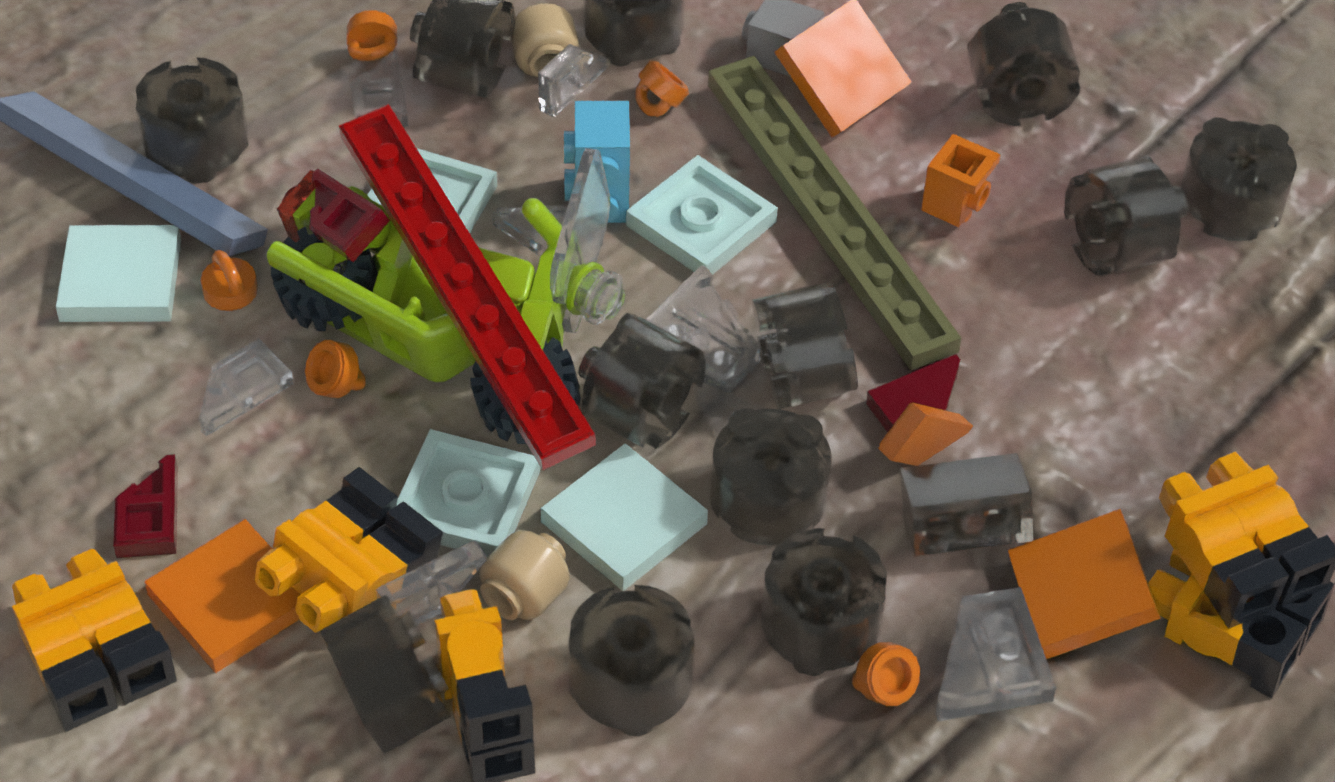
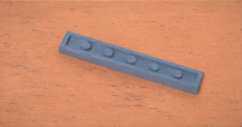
[0,91,268,257]

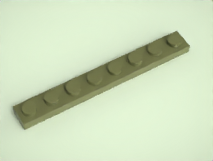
[708,56,962,370]

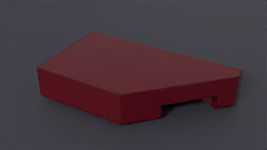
[309,168,390,262]
[866,354,961,432]
[113,454,178,558]

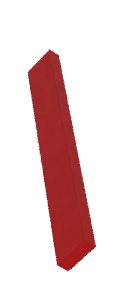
[339,104,596,470]

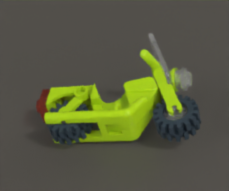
[267,148,625,444]

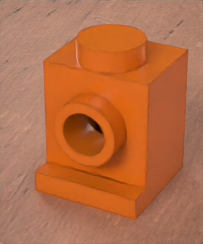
[921,134,1001,228]

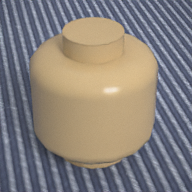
[510,3,580,79]
[480,530,570,620]

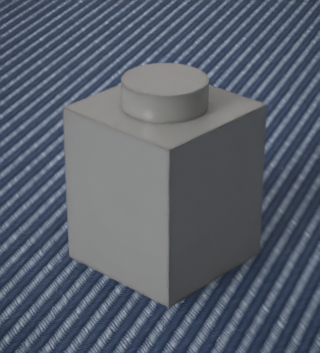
[742,0,825,77]

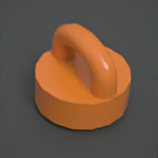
[346,10,397,61]
[635,60,689,117]
[200,250,258,311]
[305,340,366,398]
[852,642,920,706]

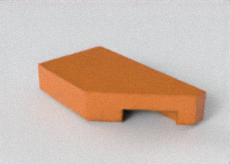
[878,403,973,466]

